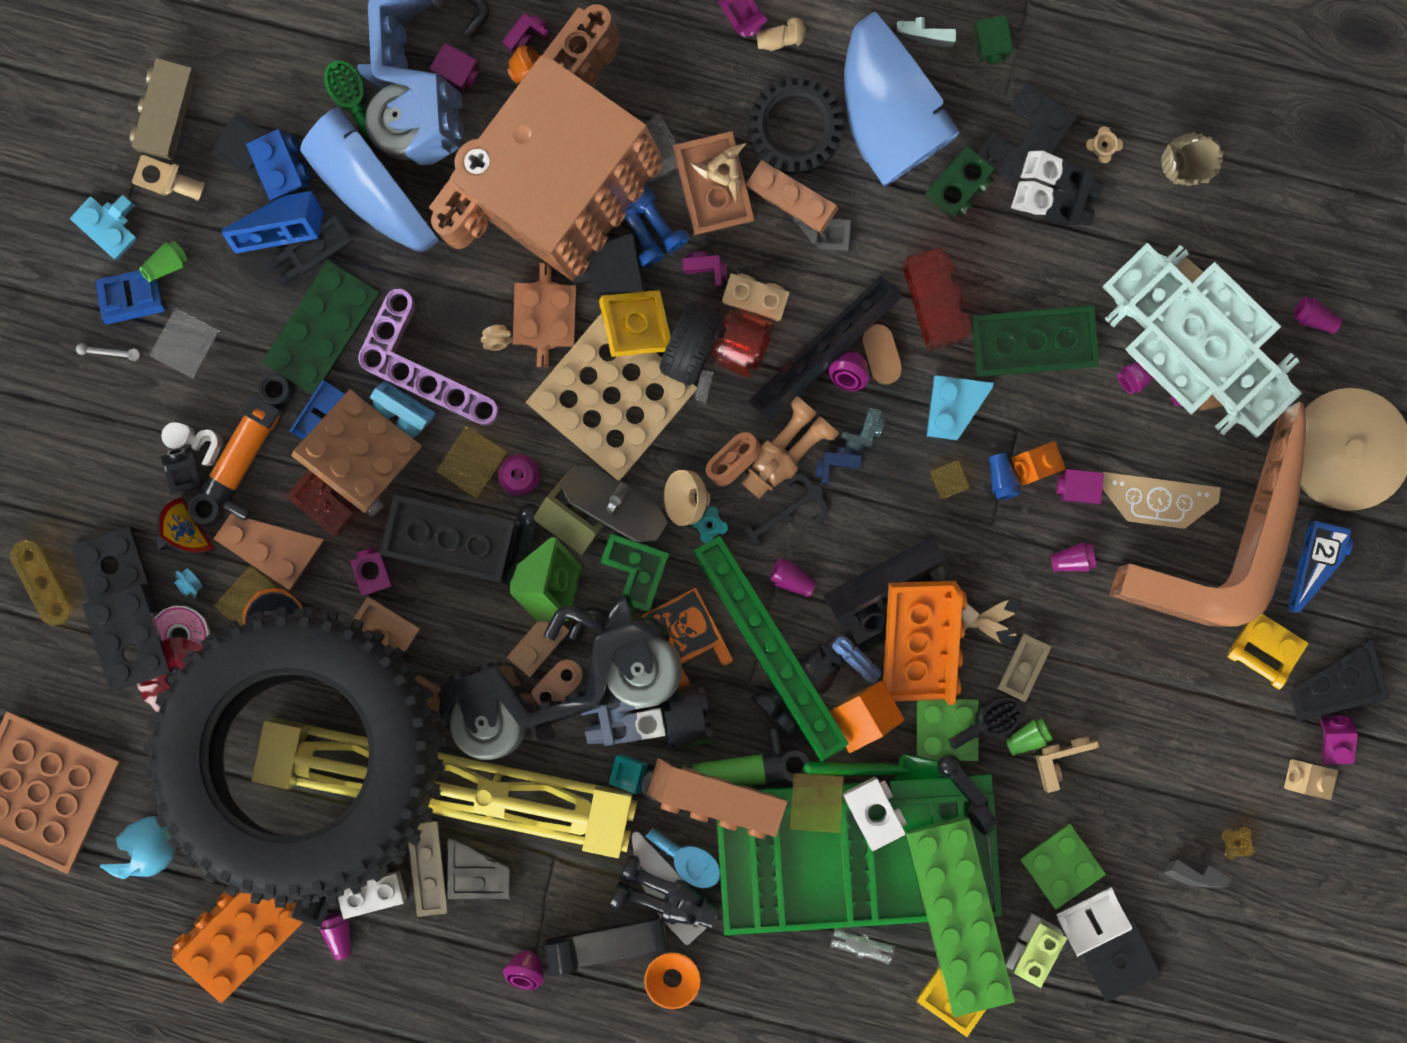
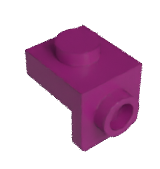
[717,0,768,37]
[682,251,727,289]
[1320,715,1358,765]

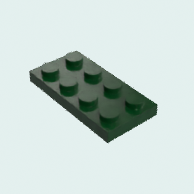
[262,260,380,395]
[971,305,1100,378]

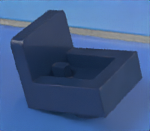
[816,448,862,484]

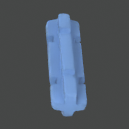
[832,636,882,683]

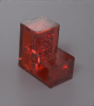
[286,469,357,537]

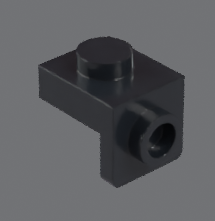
[161,448,201,493]

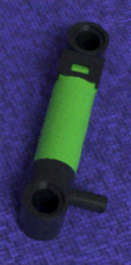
[642,727,809,801]

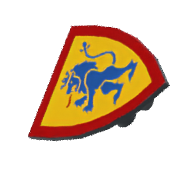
[156,497,214,555]

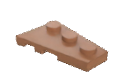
[214,514,325,590]

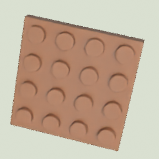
[0,711,121,874]

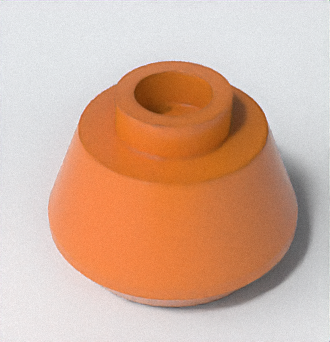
[507,45,540,84]

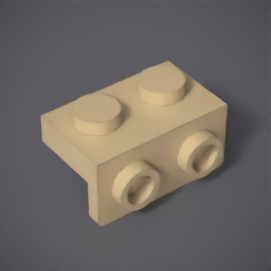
[722,273,790,321]

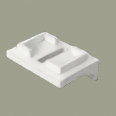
[1056,887,1132,956]

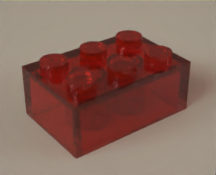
[902,247,971,352]

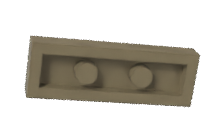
[408,820,449,917]

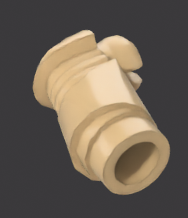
[757,18,806,51]

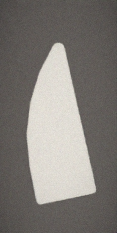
[632,832,717,945]

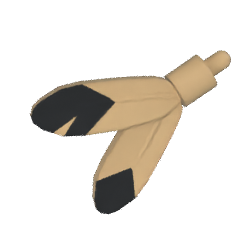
[968,600,1021,646]

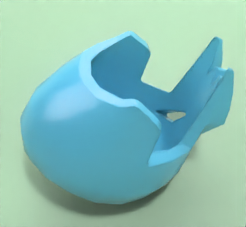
[100,816,177,879]

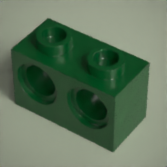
[925,146,995,219]

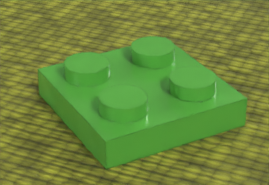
[916,699,978,761]
[1019,823,1106,910]

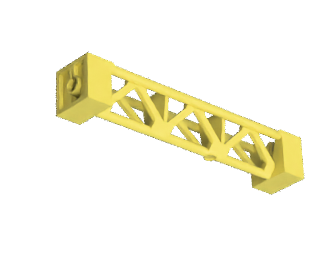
[251,718,637,858]

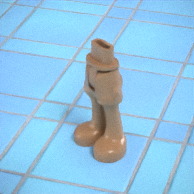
[741,396,840,499]

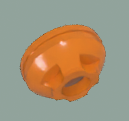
[644,952,701,1009]

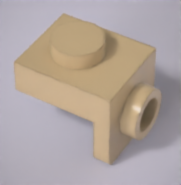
[1284,759,1338,800]

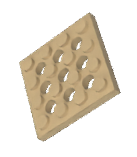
[525,313,698,482]

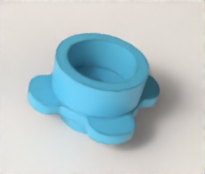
[174,568,203,599]

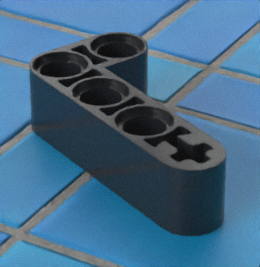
[544,917,669,976]

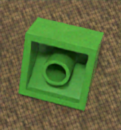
[510,537,582,621]

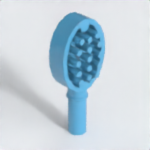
[645,827,720,888]

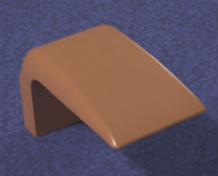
[1109,401,1306,627]

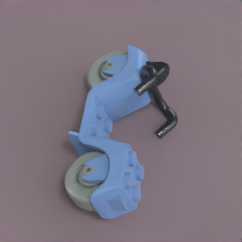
[357,0,489,165]

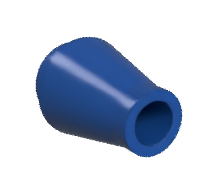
[989,453,1022,500]

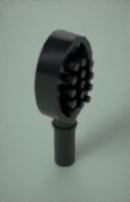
[948,697,1023,750]

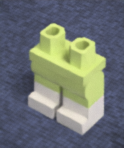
[1005,913,1067,988]

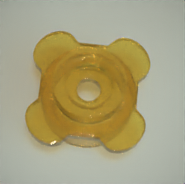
[1221,827,1254,860]

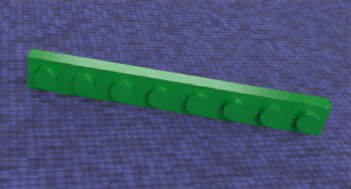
[693,536,849,762]

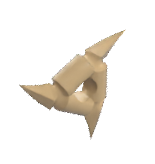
[690,143,747,204]

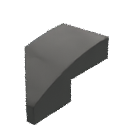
[793,217,853,252]
[1163,860,1231,888]

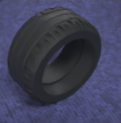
[659,301,724,385]

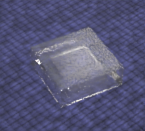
[695,370,713,404]

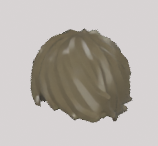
[1161,132,1224,186]

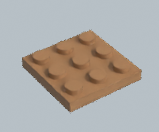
[291,389,422,513]

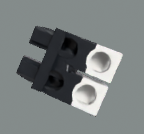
[1011,151,1104,226]

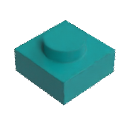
[609,754,648,794]

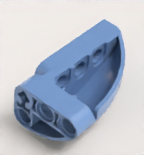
[844,11,960,187]
[300,107,439,252]

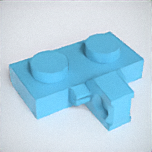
[70,195,138,261]

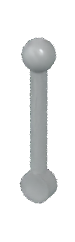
[76,343,140,361]

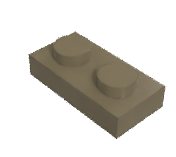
[996,633,1051,702]

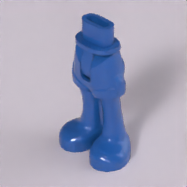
[623,185,690,268]

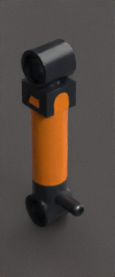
[188,374,294,526]

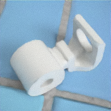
[161,422,223,466]

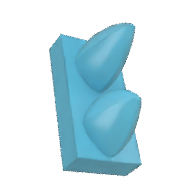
[370,380,436,439]

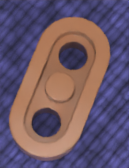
[706,432,761,486]
[531,659,583,705]

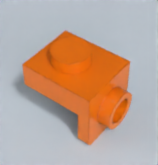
[1011,441,1066,486]

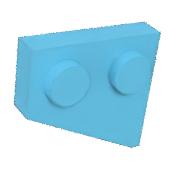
[926,375,993,440]

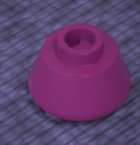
[828,352,869,392]
[498,454,540,496]
[503,951,544,990]

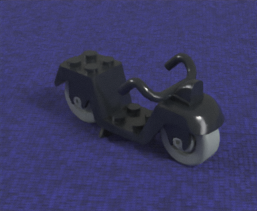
[438,594,682,760]

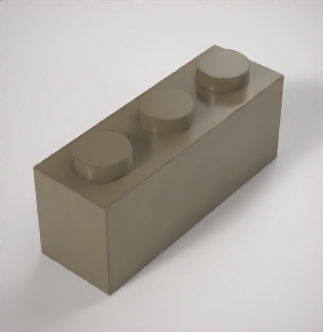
[130,58,197,161]

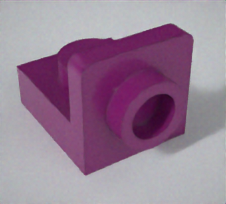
[502,13,550,54]

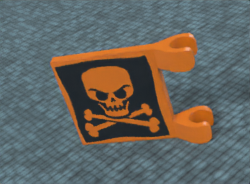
[642,588,733,686]

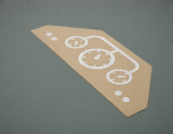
[1102,472,1221,529]

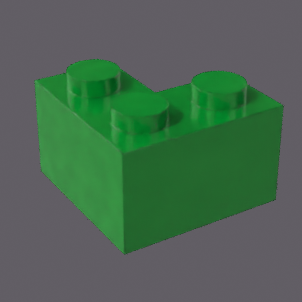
[601,534,669,612]

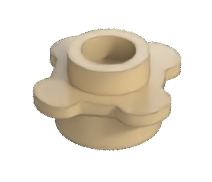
[1086,127,1123,163]
[481,325,513,351]

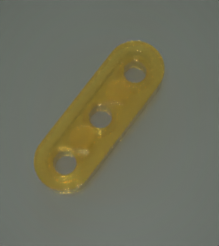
[10,541,72,626]

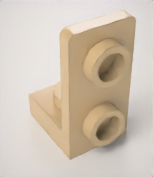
[1035,736,1099,793]

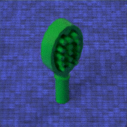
[324,60,370,140]

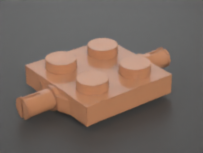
[512,263,576,368]

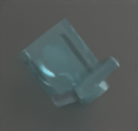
[840,408,885,451]

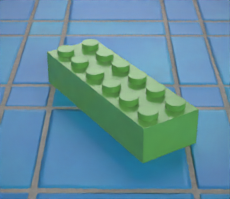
[906,816,1015,1017]

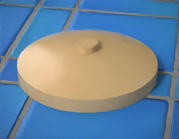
[1300,388,1407,511]

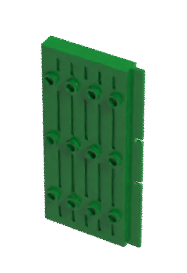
[717,774,1002,935]

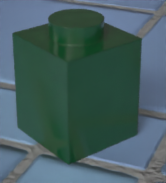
[973,15,1013,65]

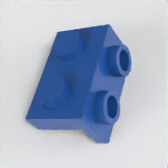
[246,129,311,201]

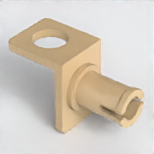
[132,155,204,201]

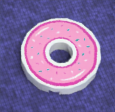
[154,606,211,646]

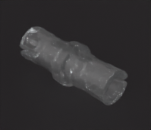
[830,928,895,965]

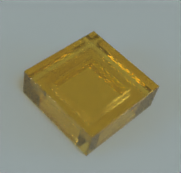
[929,460,970,500]

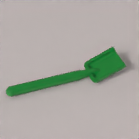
[803,754,940,781]

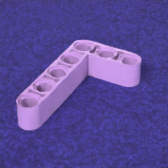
[358,289,500,426]

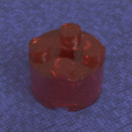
[711,309,775,379]

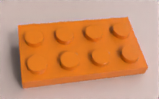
[883,581,967,705]
[172,891,303,1003]

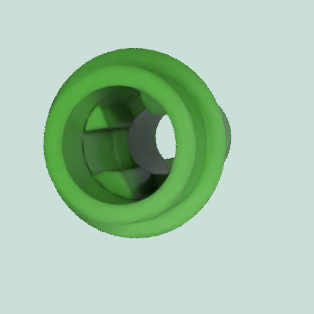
[139,241,187,282]
[1005,718,1054,756]

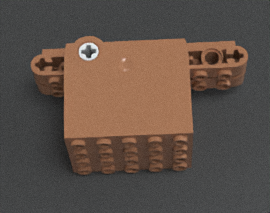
[429,4,664,281]

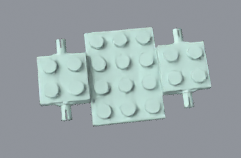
[1103,243,1302,438]

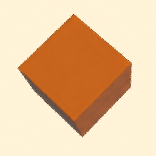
[829,680,905,753]

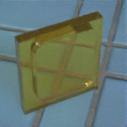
[436,425,507,498]
[214,565,278,626]
[790,773,843,833]

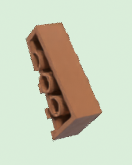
[647,758,787,839]

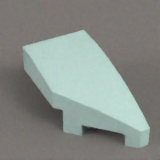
[897,17,956,47]

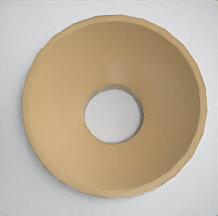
[664,470,710,526]

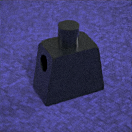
[573,233,644,295]

